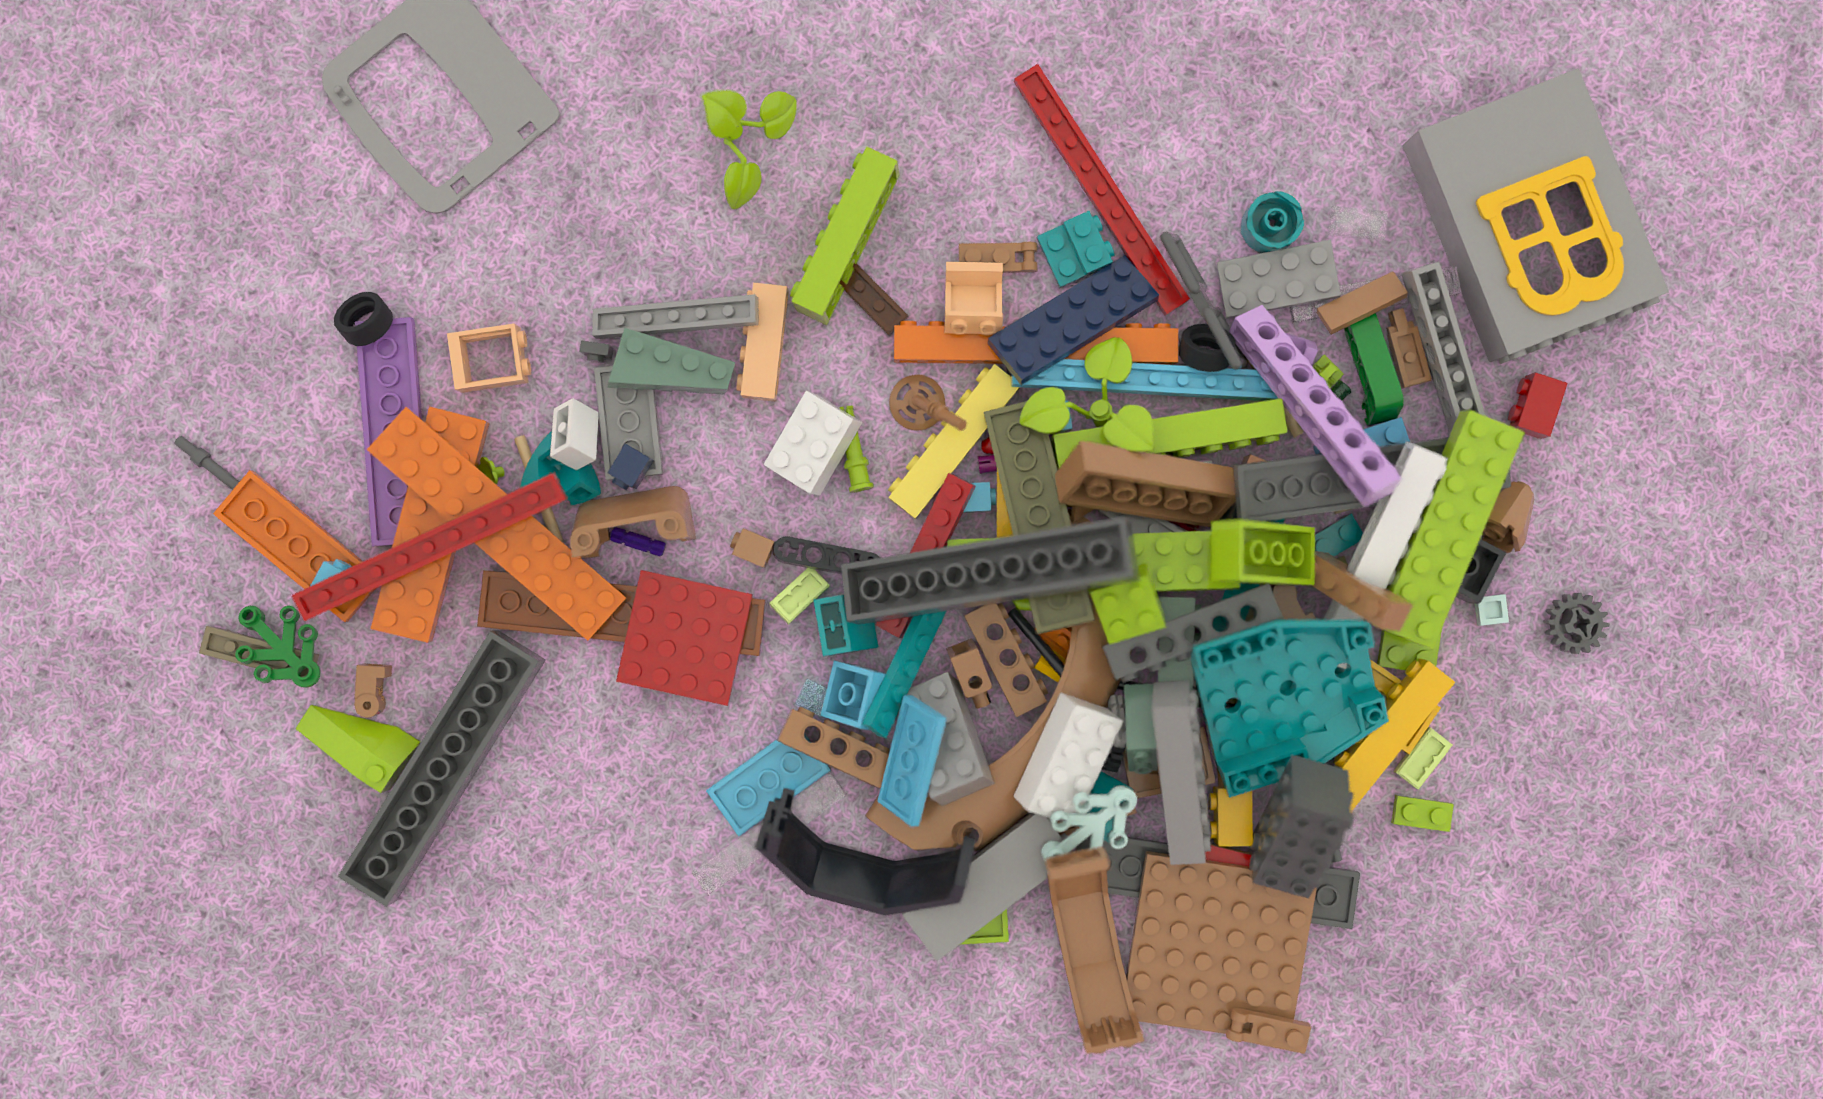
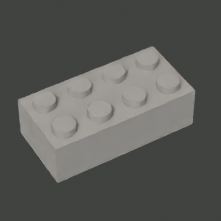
[907,672,995,806]

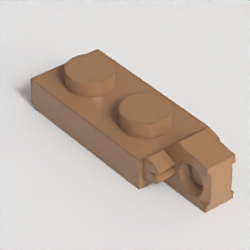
[1386,308,1432,389]

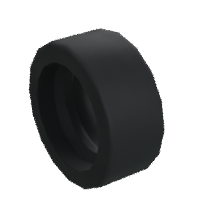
[334,292,393,346]
[1179,324,1236,372]

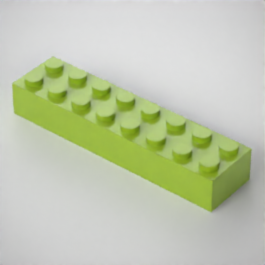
[1050,399,1288,471]
[1371,410,1525,649]

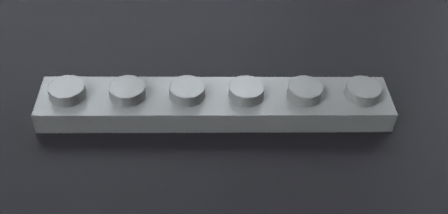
[592,294,759,339]

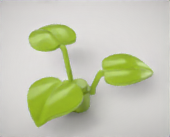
[701,90,797,209]
[1020,337,1154,452]

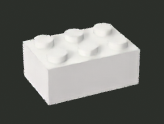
[763,391,863,495]

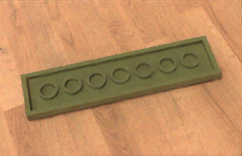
[984,401,1095,635]

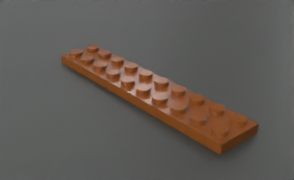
[477,570,766,656]

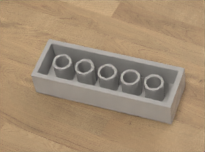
[1152,680,1211,865]

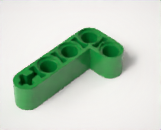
[1344,313,1404,426]

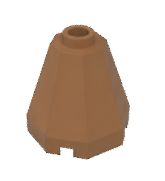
[1481,481,1534,554]

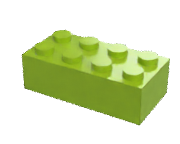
[1211,520,1315,586]

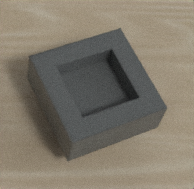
[579,340,614,363]

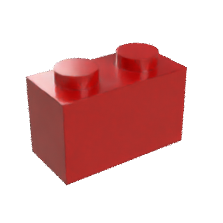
[1508,372,1568,439]

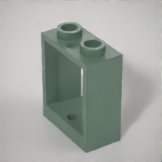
[1124,684,1158,774]

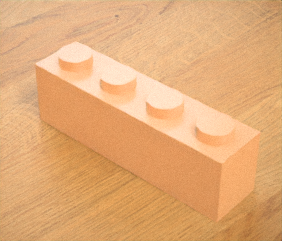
[737,282,789,402]

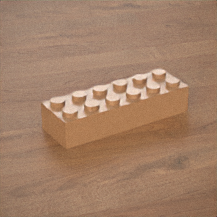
[1055,441,1236,527]

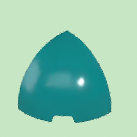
[520,431,601,505]

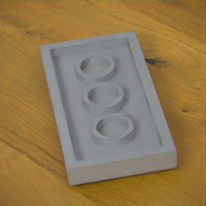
[1217,240,1341,319]
[594,366,664,481]

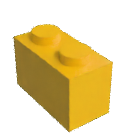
[1208,786,1253,846]

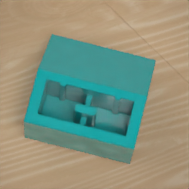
[813,595,879,658]

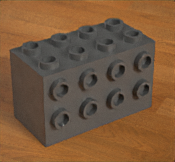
[1249,755,1354,898]

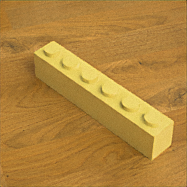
[888,364,1020,519]

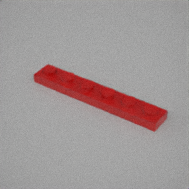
[875,473,976,638]

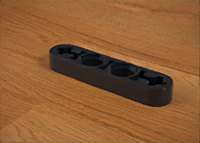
[773,536,880,574]

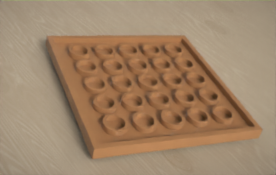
[1126,851,1317,1034]

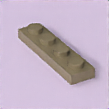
[199,626,319,677]

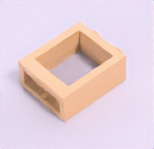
[447,324,531,393]

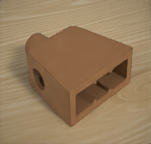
[946,638,993,709]

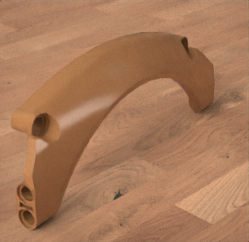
[865,508,1133,851]

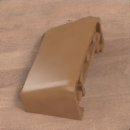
[570,486,696,559]

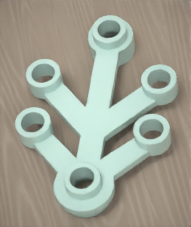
[1041,786,1137,861]

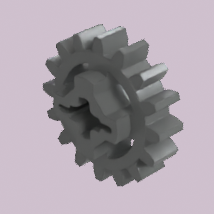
[1543,593,1610,654]

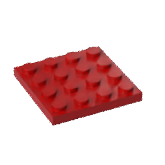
[616,570,753,706]

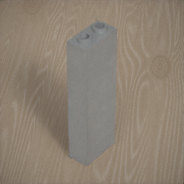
[902,812,1073,961]

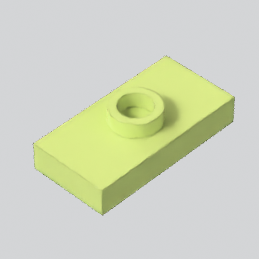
[769,568,830,625]
[1393,727,1453,790]

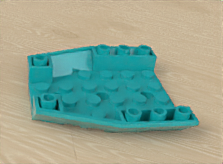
[1190,619,1389,798]

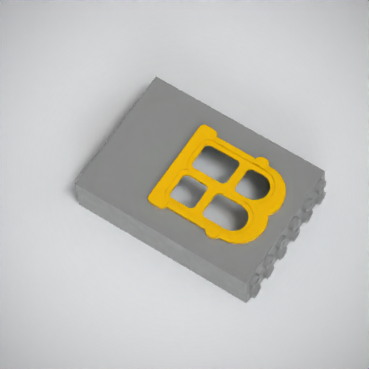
[1402,68,1669,364]

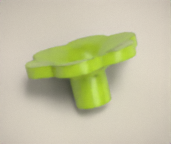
[478,457,505,484]

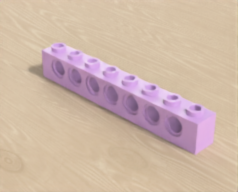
[1229,305,1402,507]

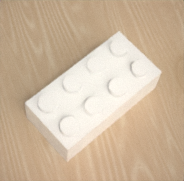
[1013,693,1123,821]

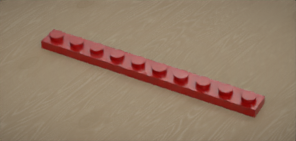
[1014,64,1190,316]
[291,472,568,621]

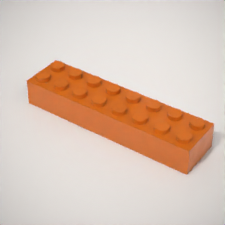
[370,406,489,643]

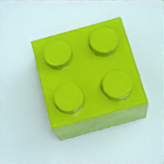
[1090,563,1166,644]

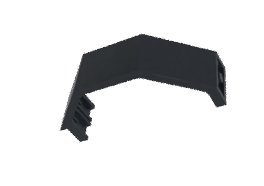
[755,787,976,916]

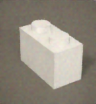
[550,398,599,470]

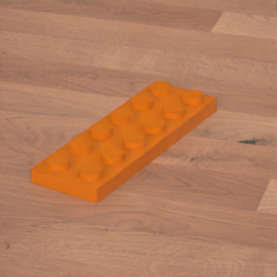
[213,470,376,622]

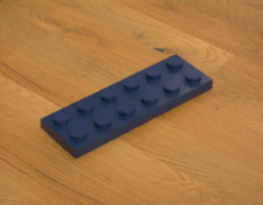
[988,255,1159,385]

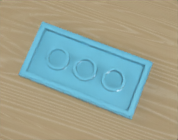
[877,695,947,827]
[706,732,831,837]

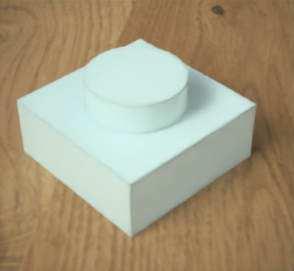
[1474,594,1509,626]

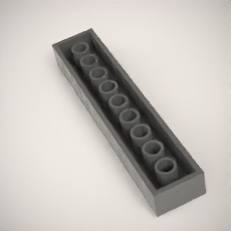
[841,517,1139,625]
[338,630,546,907]

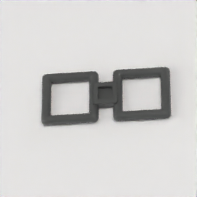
[1160,232,1248,370]

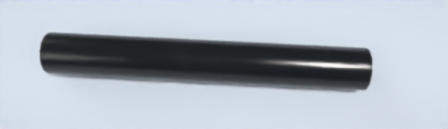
[1008,607,1065,678]

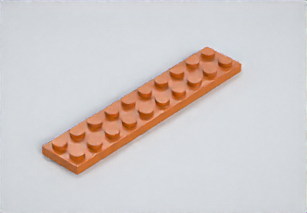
[366,407,626,641]

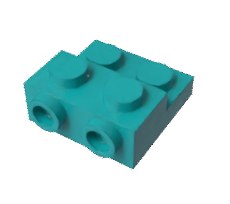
[1036,211,1115,289]

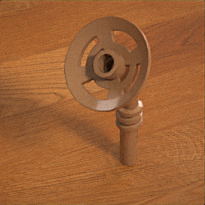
[889,375,967,431]

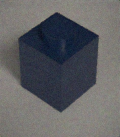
[608,444,654,491]

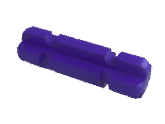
[610,527,666,556]

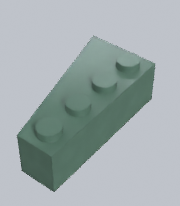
[607,328,735,395]

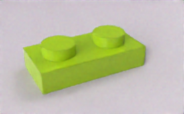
[1391,795,1454,832]

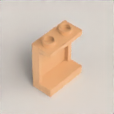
[945,262,1003,335]

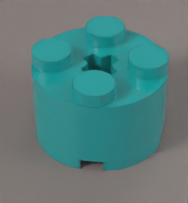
[1241,191,1304,253]

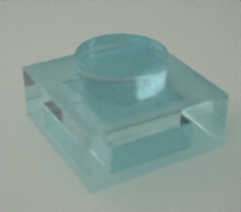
[795,678,827,716]

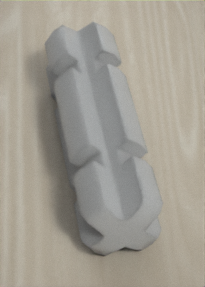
[1108,694,1127,748]

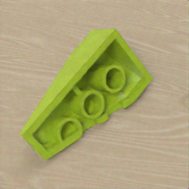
[295,705,421,793]

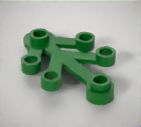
[235,605,321,688]

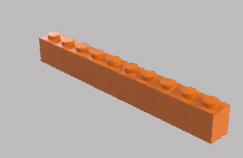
[894,321,1178,365]

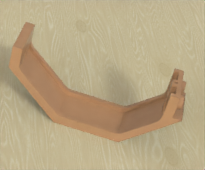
[1045,846,1144,1054]

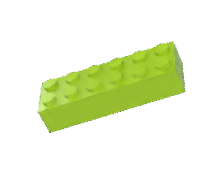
[790,146,900,326]

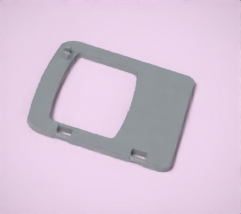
[322,0,560,214]

